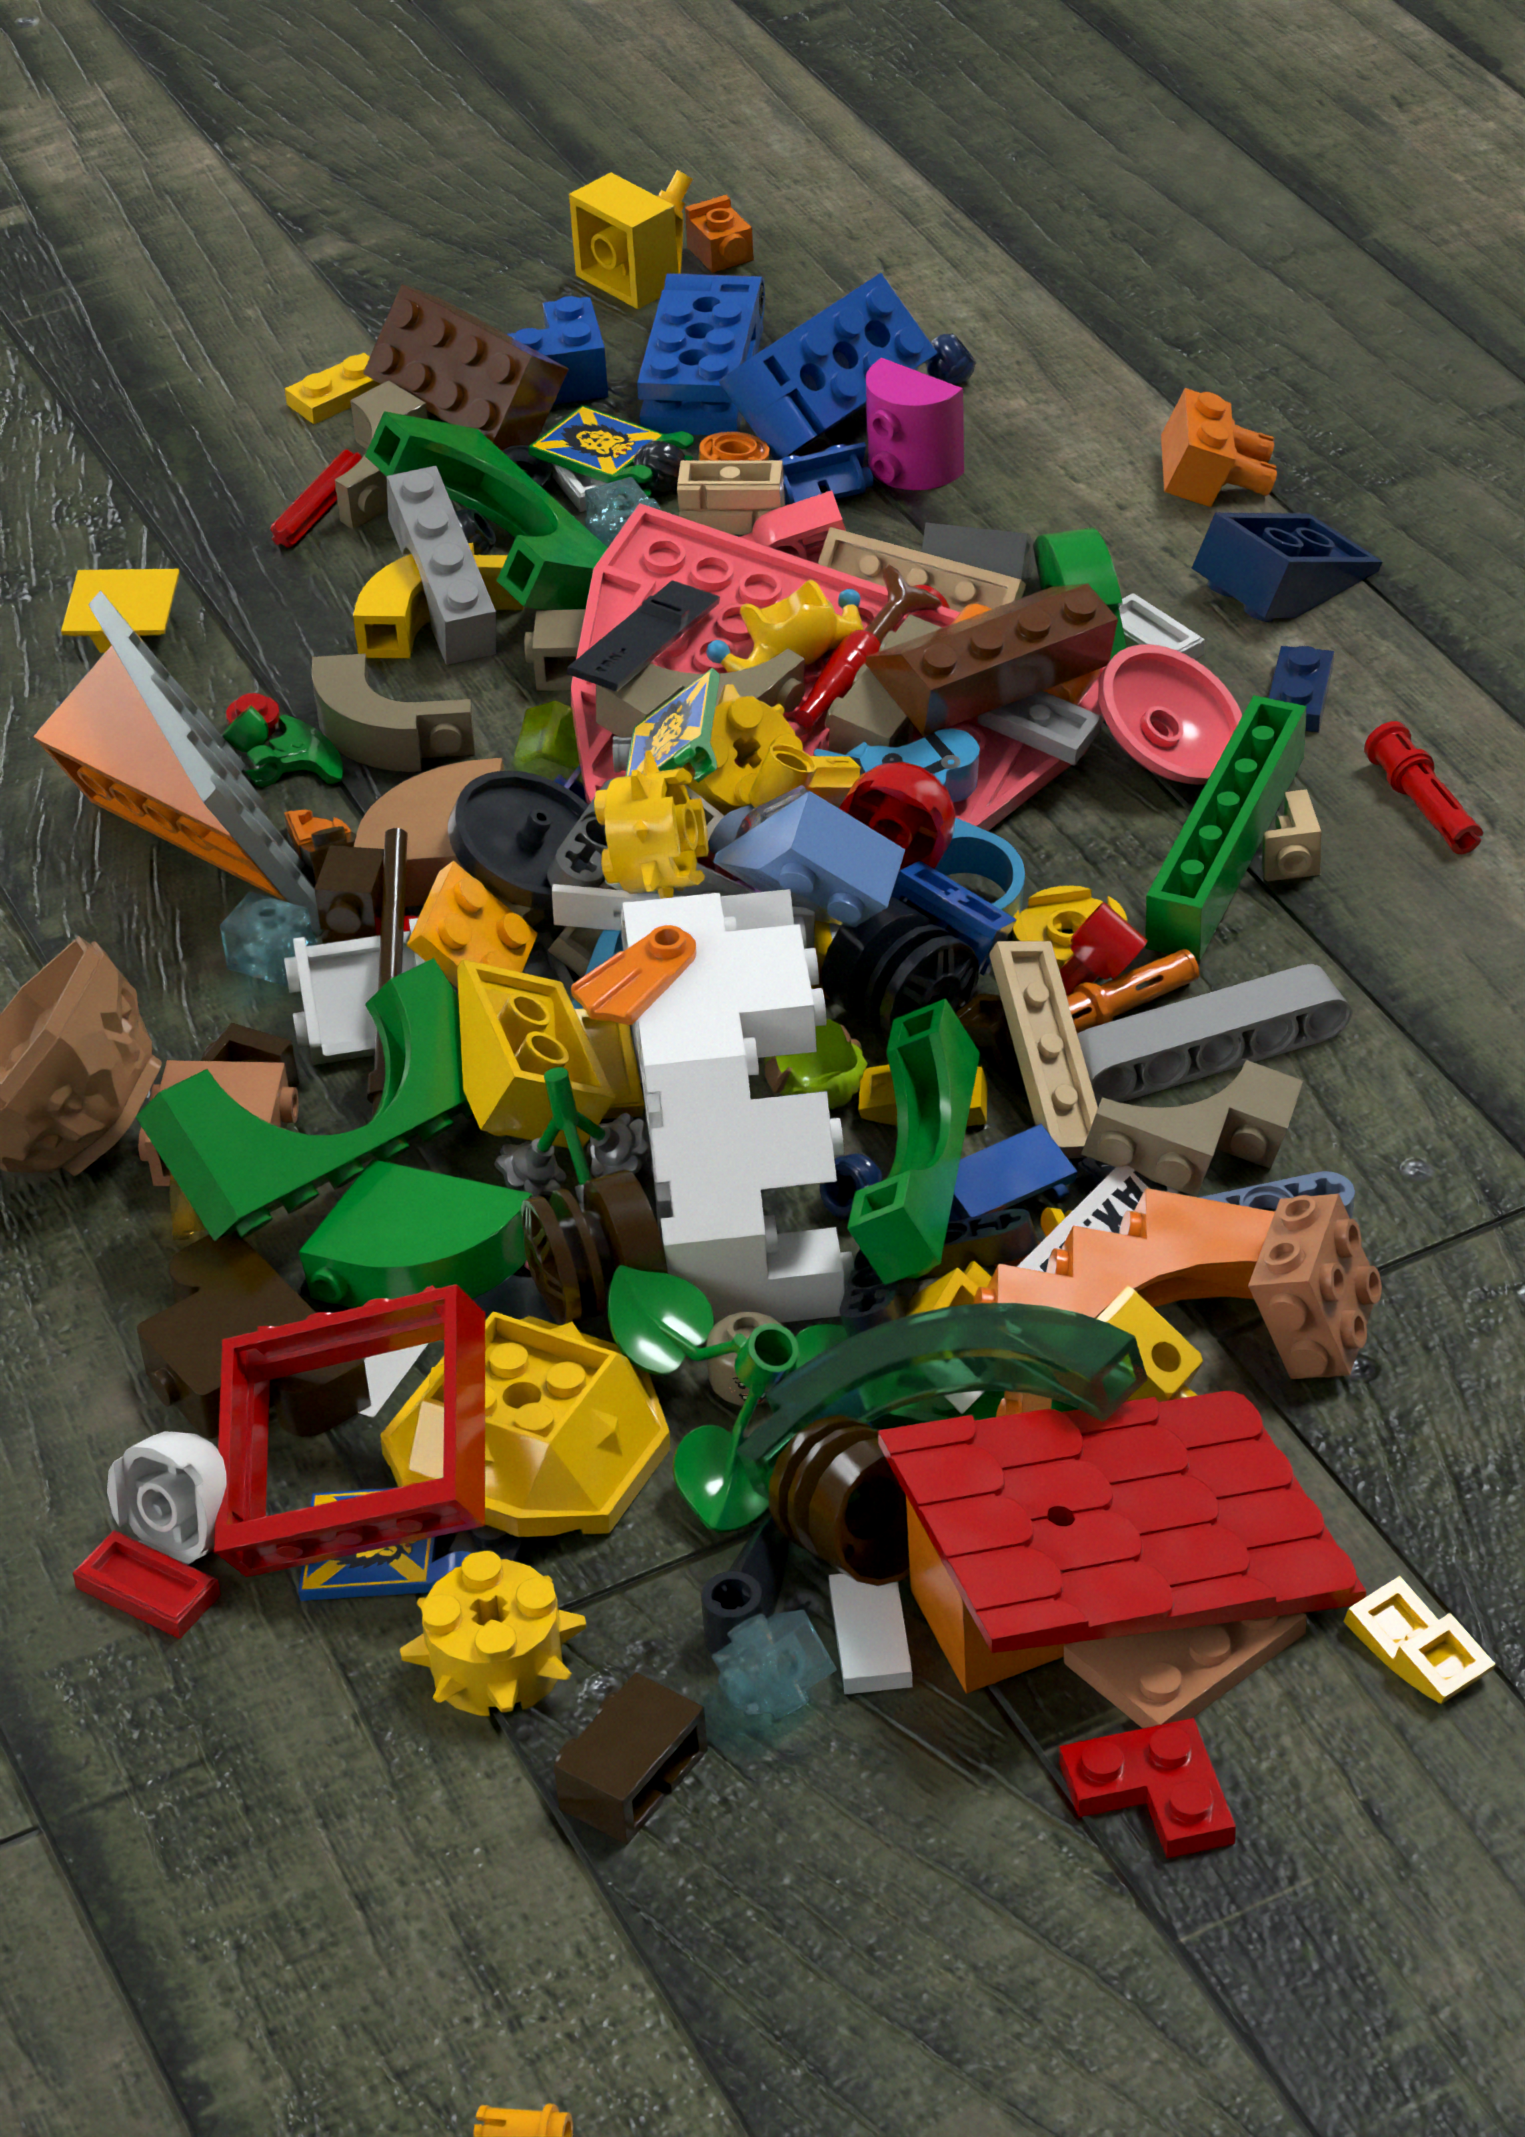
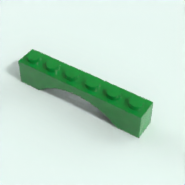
[847,998,980,1285]

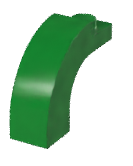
[1033,528,1127,660]

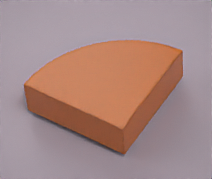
[284,810,351,859]

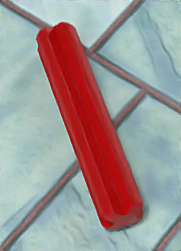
[270,449,363,548]

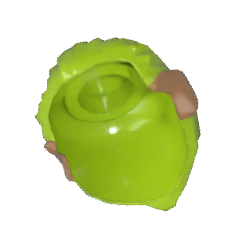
[764,1018,868,1110]

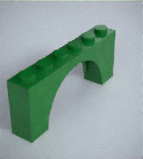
[365,411,608,610]
[136,958,475,1242]

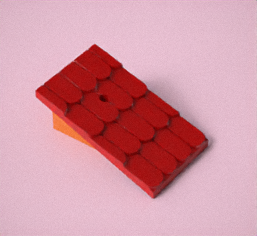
[878,1391,1366,1694]

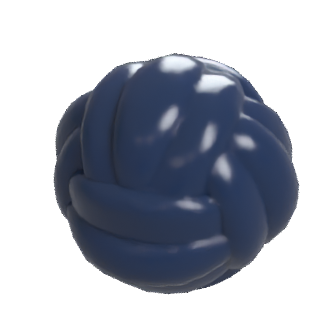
[925,333,977,385]
[820,1153,882,1220]

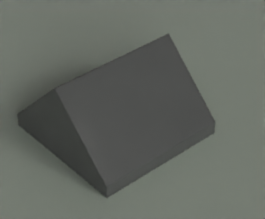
[921,523,1036,598]

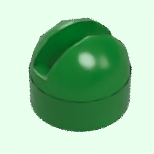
[221,705,268,752]

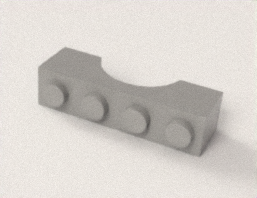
[387,466,496,665]

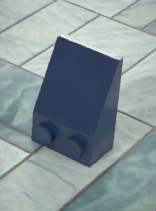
[1192,512,1383,622]

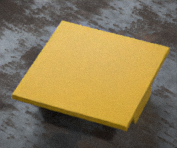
[61,569,180,653]

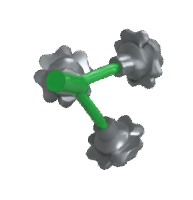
[494,1067,651,1212]

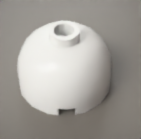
[107,1431,226,1565]

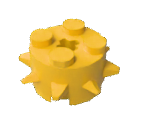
[675,684,803,816]
[594,750,709,899]
[400,1551,587,1716]

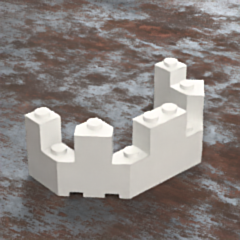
[620,889,854,1327]

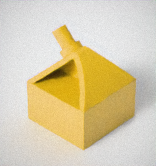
[569,170,693,310]

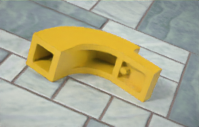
[353,543,524,658]

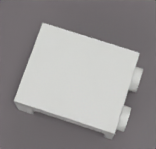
[284,918,426,1065]

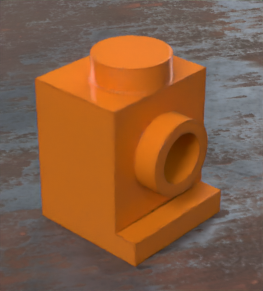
[685,195,754,273]

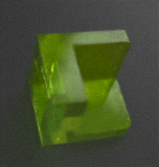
[514,701,580,771]

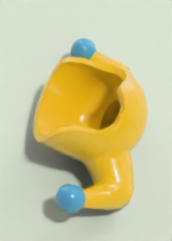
[706,580,864,673]

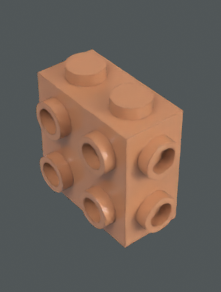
[139,1060,299,1187]
[1248,1194,1382,1379]

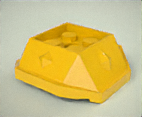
[380,1311,670,1537]

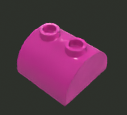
[866,358,964,490]

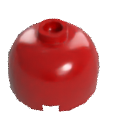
[839,762,955,871]

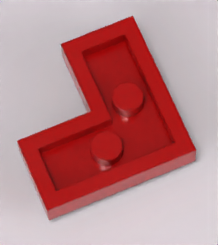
[1059,1718,1236,1858]

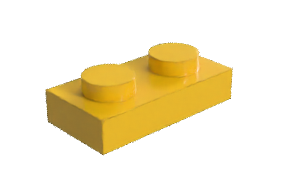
[284,353,381,424]

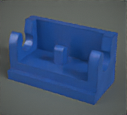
[891,861,1017,976]
[948,1124,1077,1222]

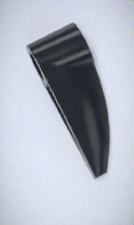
[701,1515,789,1662]

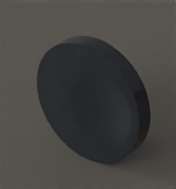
[448,771,607,910]

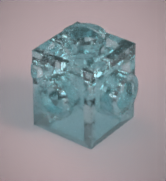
[585,476,660,547]
[220,891,316,986]
[712,1610,837,1719]

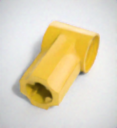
[748,744,861,817]

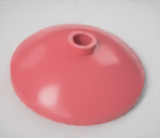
[1098,644,1242,785]

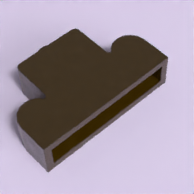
[137,1231,371,1439]

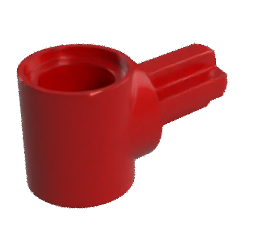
[1059,902,1148,996]

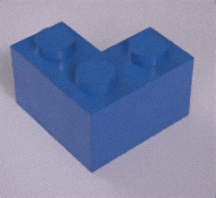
[507,296,609,405]

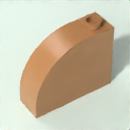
[354,758,505,907]

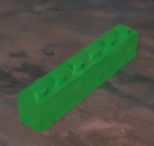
[1145,695,1306,961]

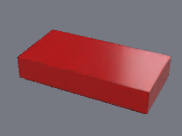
[73,1530,221,1639]

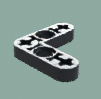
[839,1208,1039,1345]

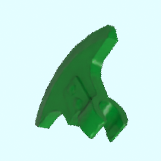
[246,715,343,787]

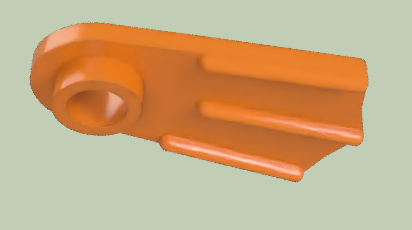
[571,925,697,1025]

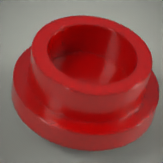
[226,693,280,737]

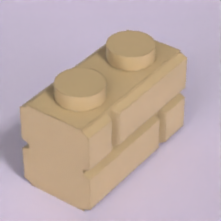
[677,461,785,535]

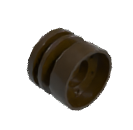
[521,1169,668,1325]
[769,1415,910,1586]

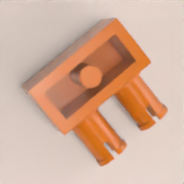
[1161,388,1277,507]

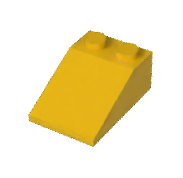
[457,959,616,1148]

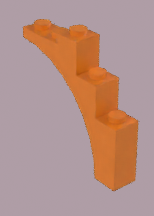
[971,1188,1275,1417]

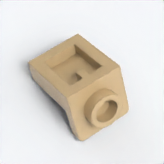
[1262,789,1321,881]

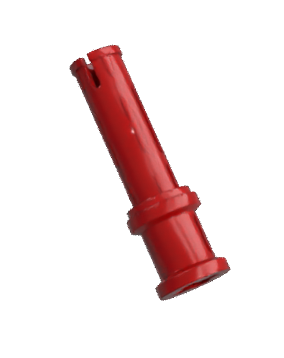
[1364,721,1484,855]

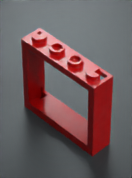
[214,1284,485,1577]

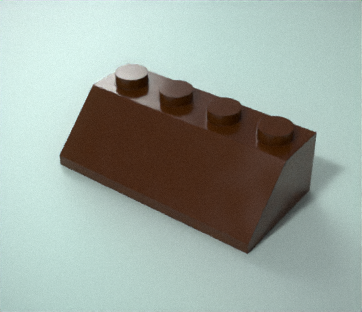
[866,583,1118,737]

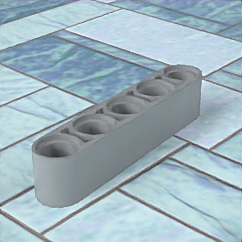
[1077,964,1352,1105]

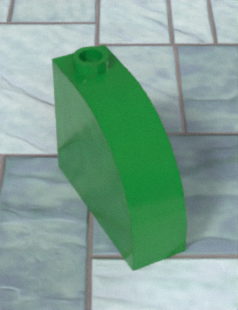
[299,1159,533,1308]

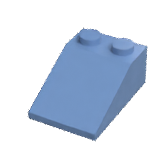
[713,791,905,927]

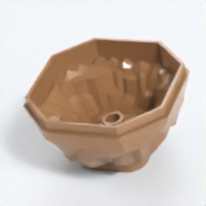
[0,936,162,1176]

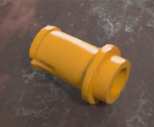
[473,2103,573,2137]

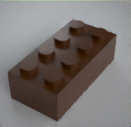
[363,284,569,451]

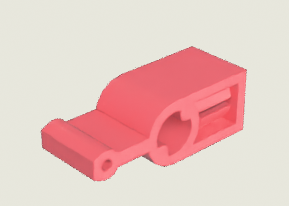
[740,491,846,564]

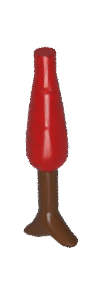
[795,565,942,728]

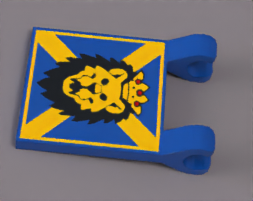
[298,1487,471,1601]

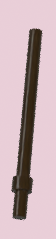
[367,828,408,1118]

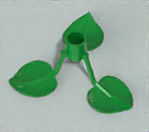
[607,1265,907,1533]

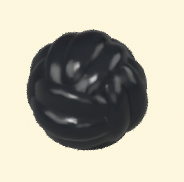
[634,441,686,494]
[455,509,496,555]

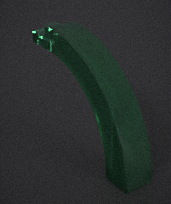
[737,1303,1148,1501]

